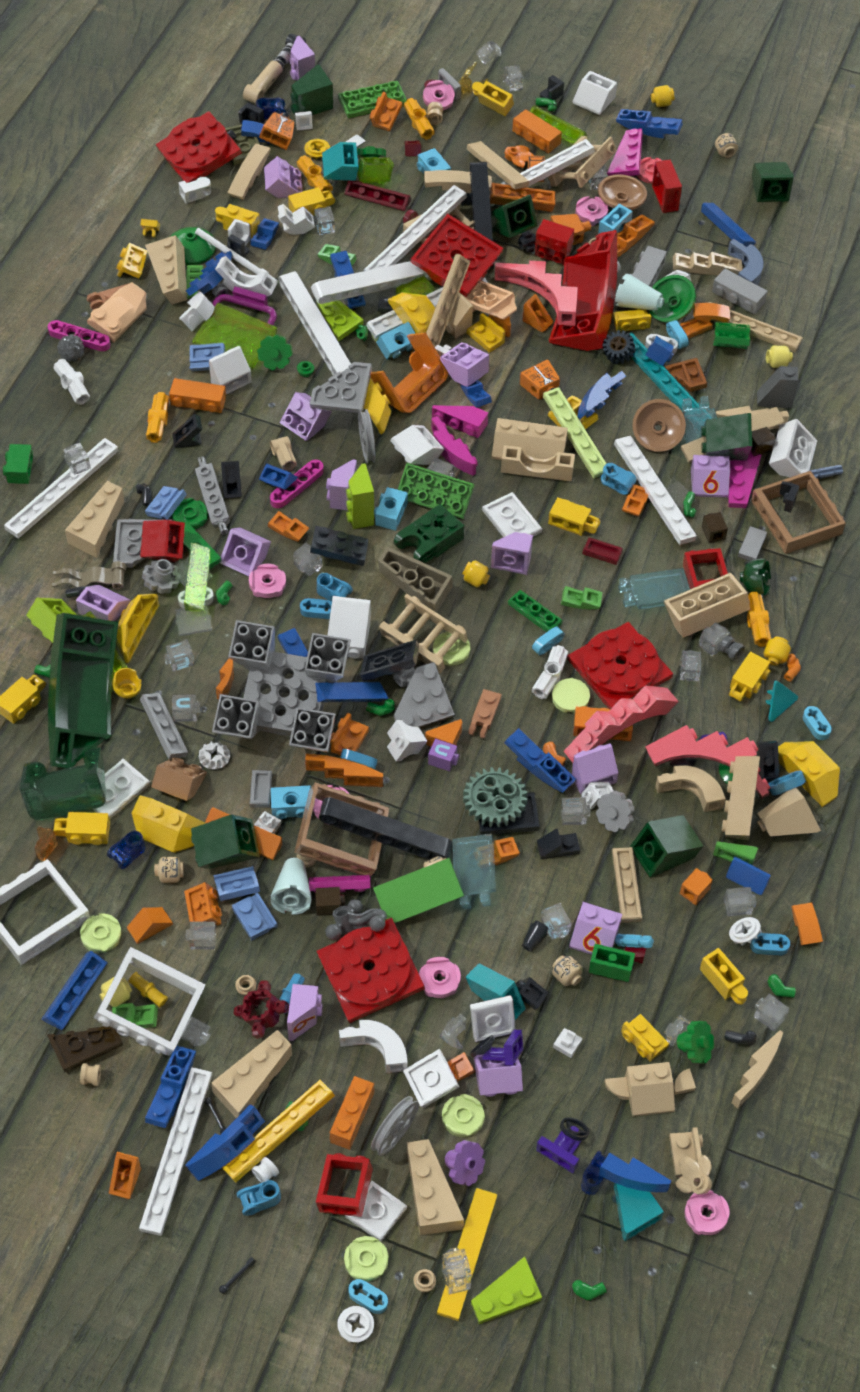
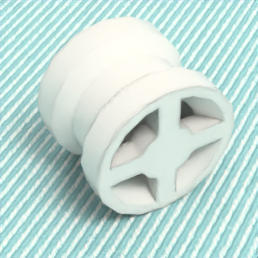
[252,1157,279,1183]

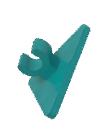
[766,681,798,722]

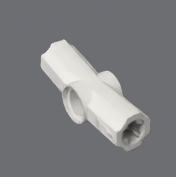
[54,359,90,405]
[532,645,568,699]

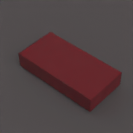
[582,537,623,565]

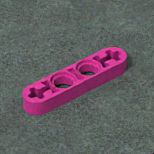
[48,320,111,352]
[270,459,324,509]

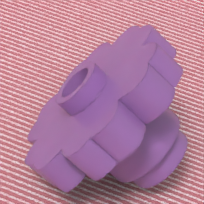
[445,1140,485,1186]

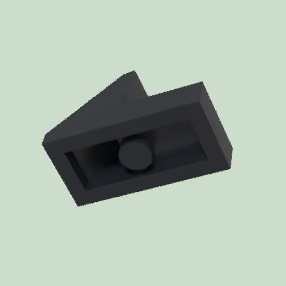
[172,414,203,448]
[221,460,242,498]
[757,740,779,781]
[537,829,580,859]

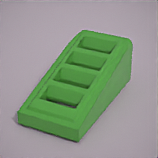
[186,265,204,299]
[713,841,758,865]

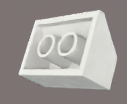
[769,419,817,477]

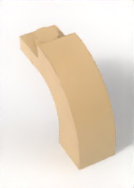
[655,766,725,812]

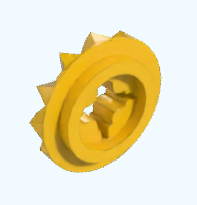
[304,139,330,159]

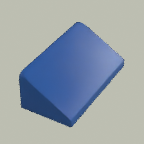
[259,463,298,490]
[726,857,771,895]

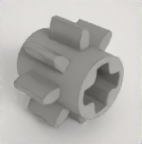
[393,667,415,687]

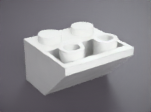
[573,71,617,115]
[209,346,252,394]
[390,425,444,465]

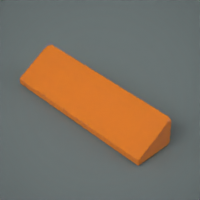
[490,183,555,212]
[205,807,282,860]

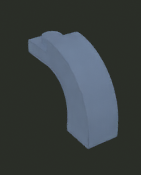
[728,239,763,285]

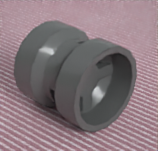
[718,635,745,661]

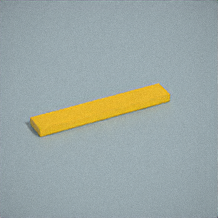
[222,1080,335,1183]
[437,1188,497,1321]

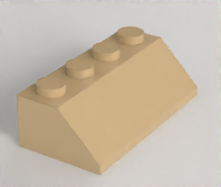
[492,418,568,460]
[664,573,750,638]
[722,756,760,840]

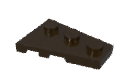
[47,1026,123,1073]

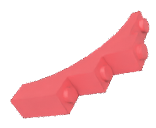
[495,260,578,326]
[564,686,679,763]
[645,725,770,799]

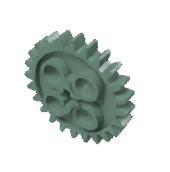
[463,767,528,827]

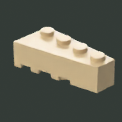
[145,235,187,305]
[65,481,125,558]
[211,1030,292,1118]
[407,1139,464,1235]

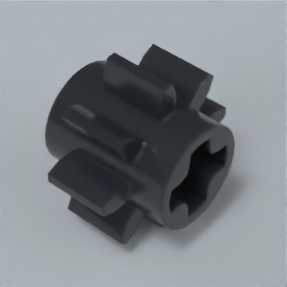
[518,230,536,253]

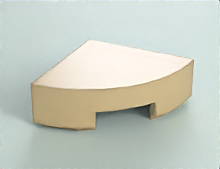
[674,1068,696,1095]
[604,1077,630,1100]

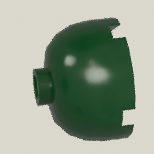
[740,559,771,596]

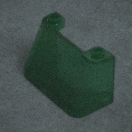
[19,748,106,820]

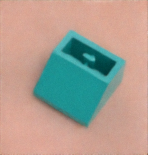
[322,142,358,181]

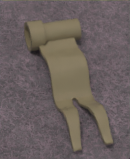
[52,561,126,590]

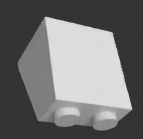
[328,596,371,659]

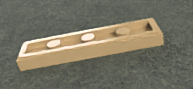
[612,847,642,923]

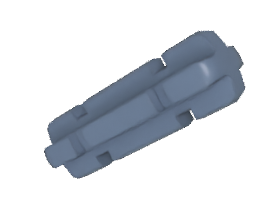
[810,465,843,479]

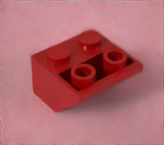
[535,219,574,265]
[140,520,185,562]

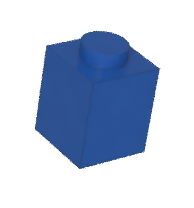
[645,336,674,366]

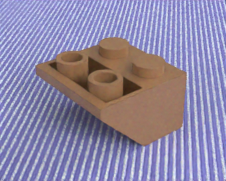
[151,757,207,801]

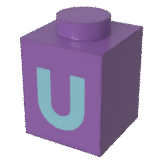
[428,739,459,771]

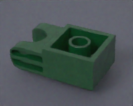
[393,504,464,563]

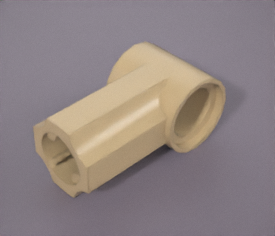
[270,436,297,471]

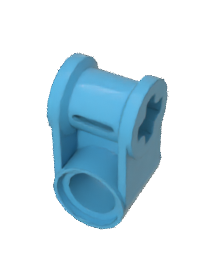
[601,463,637,495]
[316,573,353,601]
[237,1180,281,1216]

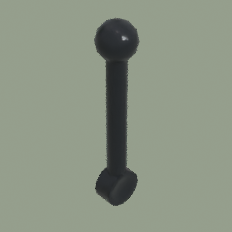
[205,1097,227,1135]
[219,1257,256,1294]

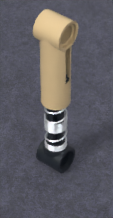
[243,33,306,105]

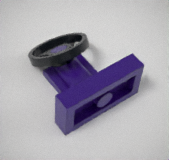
[469,1029,523,1066]
[536,1117,590,1173]

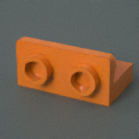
[370,92,402,132]
[330,713,369,756]
[184,882,222,929]

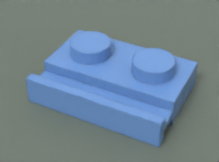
[190,343,225,371]
[145,486,187,520]
[213,866,260,901]
[232,892,277,941]

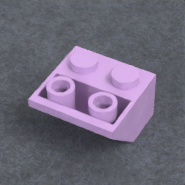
[264,156,303,198]
[440,342,489,387]
[280,392,332,441]
[76,585,131,621]
[572,743,618,794]

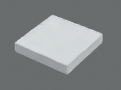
[470,995,516,1042]
[403,1049,460,1108]
[345,1181,407,1242]

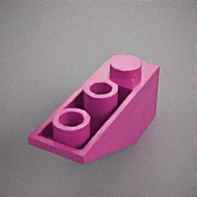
[432,405,489,438]

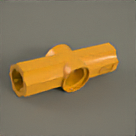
[404,98,434,140]
[297,155,333,192]
[146,392,169,443]
[747,592,771,647]

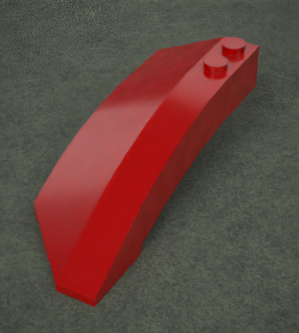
[549,230,617,351]

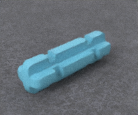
[615,934,654,948]

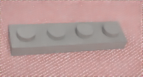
[140,693,188,759]

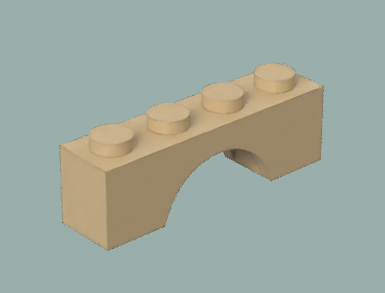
[501,445,575,481]

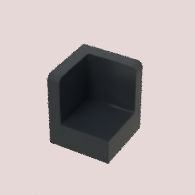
[540,75,564,101]

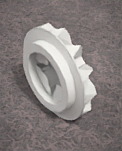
[199,741,230,769]
[729,917,761,946]
[338,1306,374,1343]

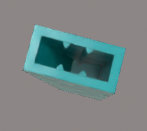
[466,963,526,1020]
[614,1183,664,1241]

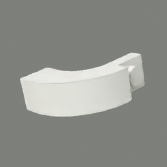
[215,256,277,296]
[339,1020,407,1073]

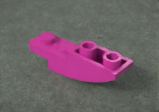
[431,416,478,476]

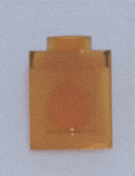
[35,826,58,862]

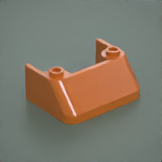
[370,332,448,413]

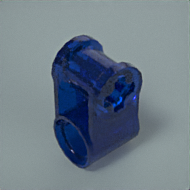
[256,97,286,120]
[107,831,146,869]
[581,1150,607,1195]

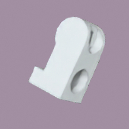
[178,177,211,204]

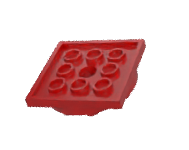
[155,111,242,183]
[410,213,503,297]
[567,621,673,709]
[316,917,425,1023]

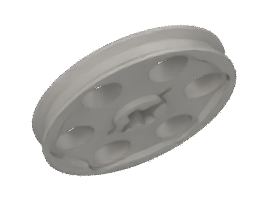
[358,409,376,464]
[371,1096,419,1156]

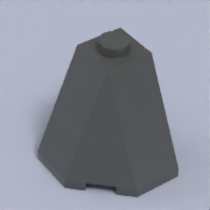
[757,366,798,408]

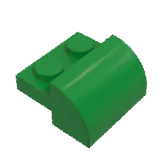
[713,322,750,349]

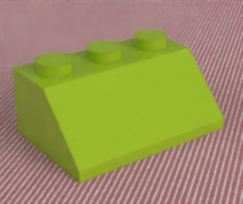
[346,463,374,529]
[26,598,77,643]

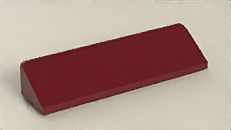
[344,180,412,211]

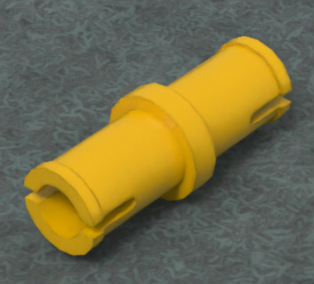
[128,972,168,1008]

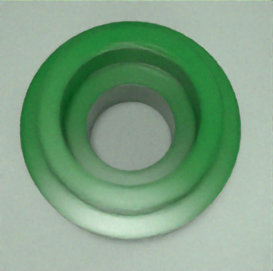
[297,361,314,377]

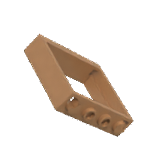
[751,471,846,554]
[294,782,389,877]

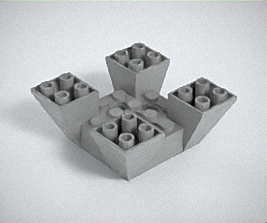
[212,620,351,752]

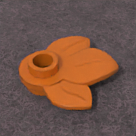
[505,145,534,168]

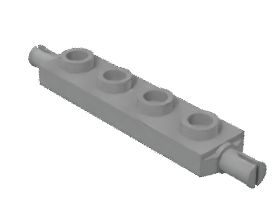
[195,456,230,535]

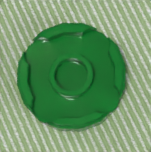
[172,498,208,529]

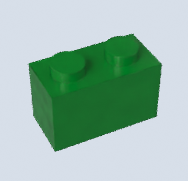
[3,444,34,484]
[588,944,635,982]

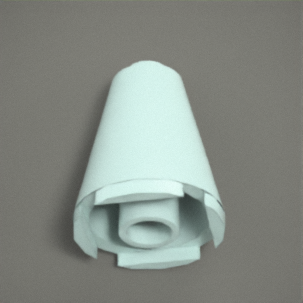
[615,274,664,310]
[271,858,312,915]

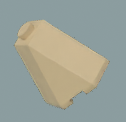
[757,788,821,836]

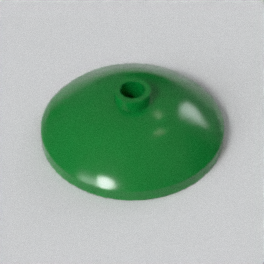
[170,227,216,265]
[648,275,696,323]

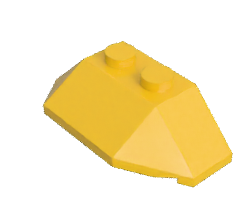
[388,292,435,333]
[364,378,391,434]
[116,594,159,663]
[778,741,840,807]
[131,795,205,853]

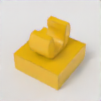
[140,219,160,238]

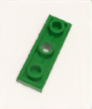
[183,523,222,571]
[508,590,563,632]

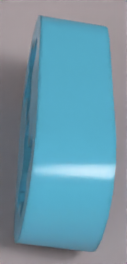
[666,320,689,349]
[532,626,565,655]
[803,706,831,740]
[349,1279,388,1314]

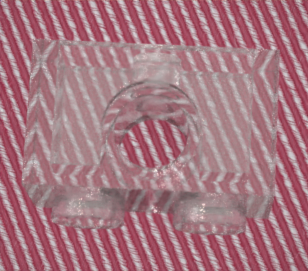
[442,1248,472,1295]

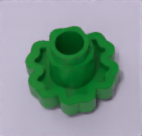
[357,146,386,171]
[257,334,293,370]
[677,1021,714,1063]

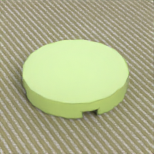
[433,632,470,666]
[552,678,590,713]
[80,913,122,953]
[442,1094,485,1137]
[344,1236,389,1282]

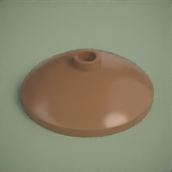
[598,175,647,210]
[632,399,686,452]

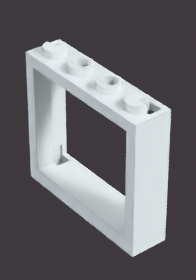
[0,859,90,965]
[94,947,205,1056]

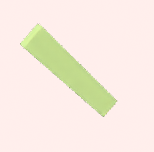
[543,387,606,479]

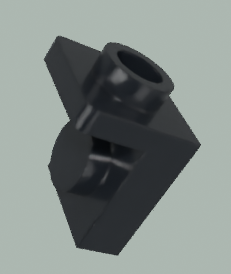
[238,102,264,124]
[227,234,250,258]
[779,481,800,513]
[516,977,549,1010]

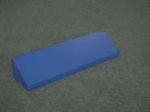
[701,203,756,247]
[315,682,388,702]
[42,951,107,1030]

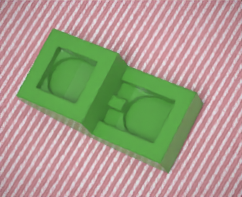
[318,244,357,266]
[561,586,603,609]
[112,1003,158,1028]

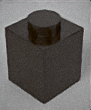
[750,427,776,456]
[701,512,728,543]
[315,887,345,916]

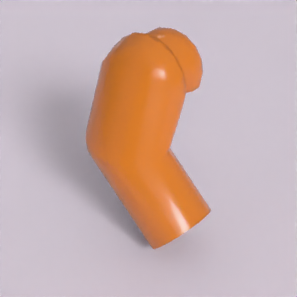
[784,654,801,682]
[543,742,566,766]

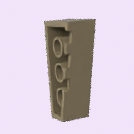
[378,546,453,613]

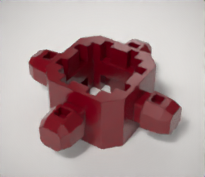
[233,980,289,1039]

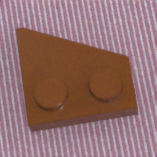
[665,358,707,392]

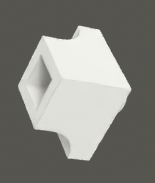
[387,720,427,761]

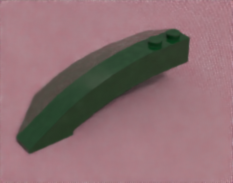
[48,613,119,769]

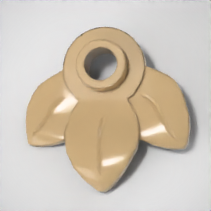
[676,1155,712,1195]

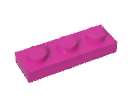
[309,875,370,893]

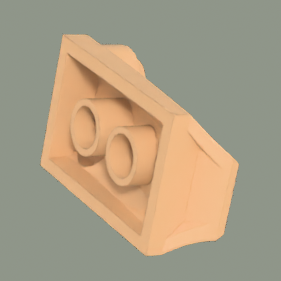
[463,281,517,319]
[87,282,147,343]

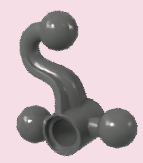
[325,899,387,940]

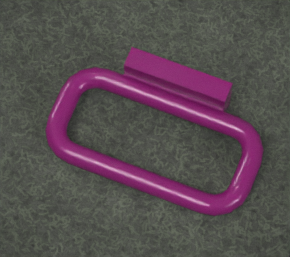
[210,286,277,335]

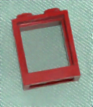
[652,159,682,213]
[683,548,728,589]
[316,1153,373,1217]

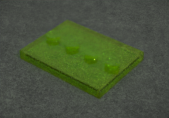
[192,303,277,370]

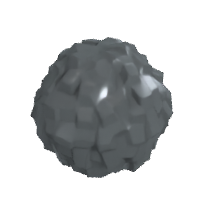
[57,334,85,361]

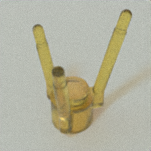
[458,61,489,94]

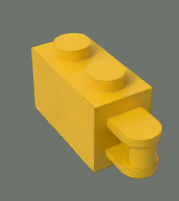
[472,81,514,117]
[288,187,335,216]
[215,204,260,238]
[548,497,601,536]
[729,652,771,702]
[0,675,46,724]
[53,812,110,845]
[700,948,748,1005]

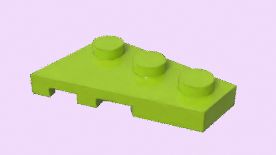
[317,300,364,342]
[471,1256,542,1324]

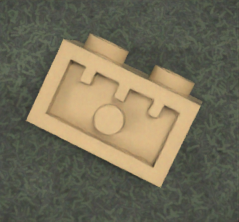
[669,1127,704,1178]

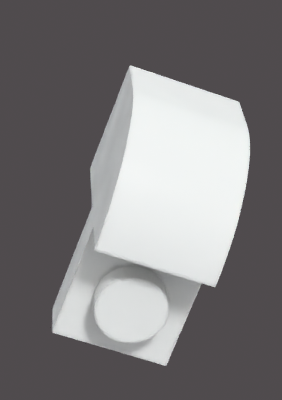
[278,204,315,235]
[180,291,214,331]

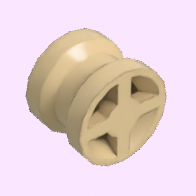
[80,1063,101,1086]

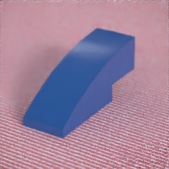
[599,1153,671,1192]

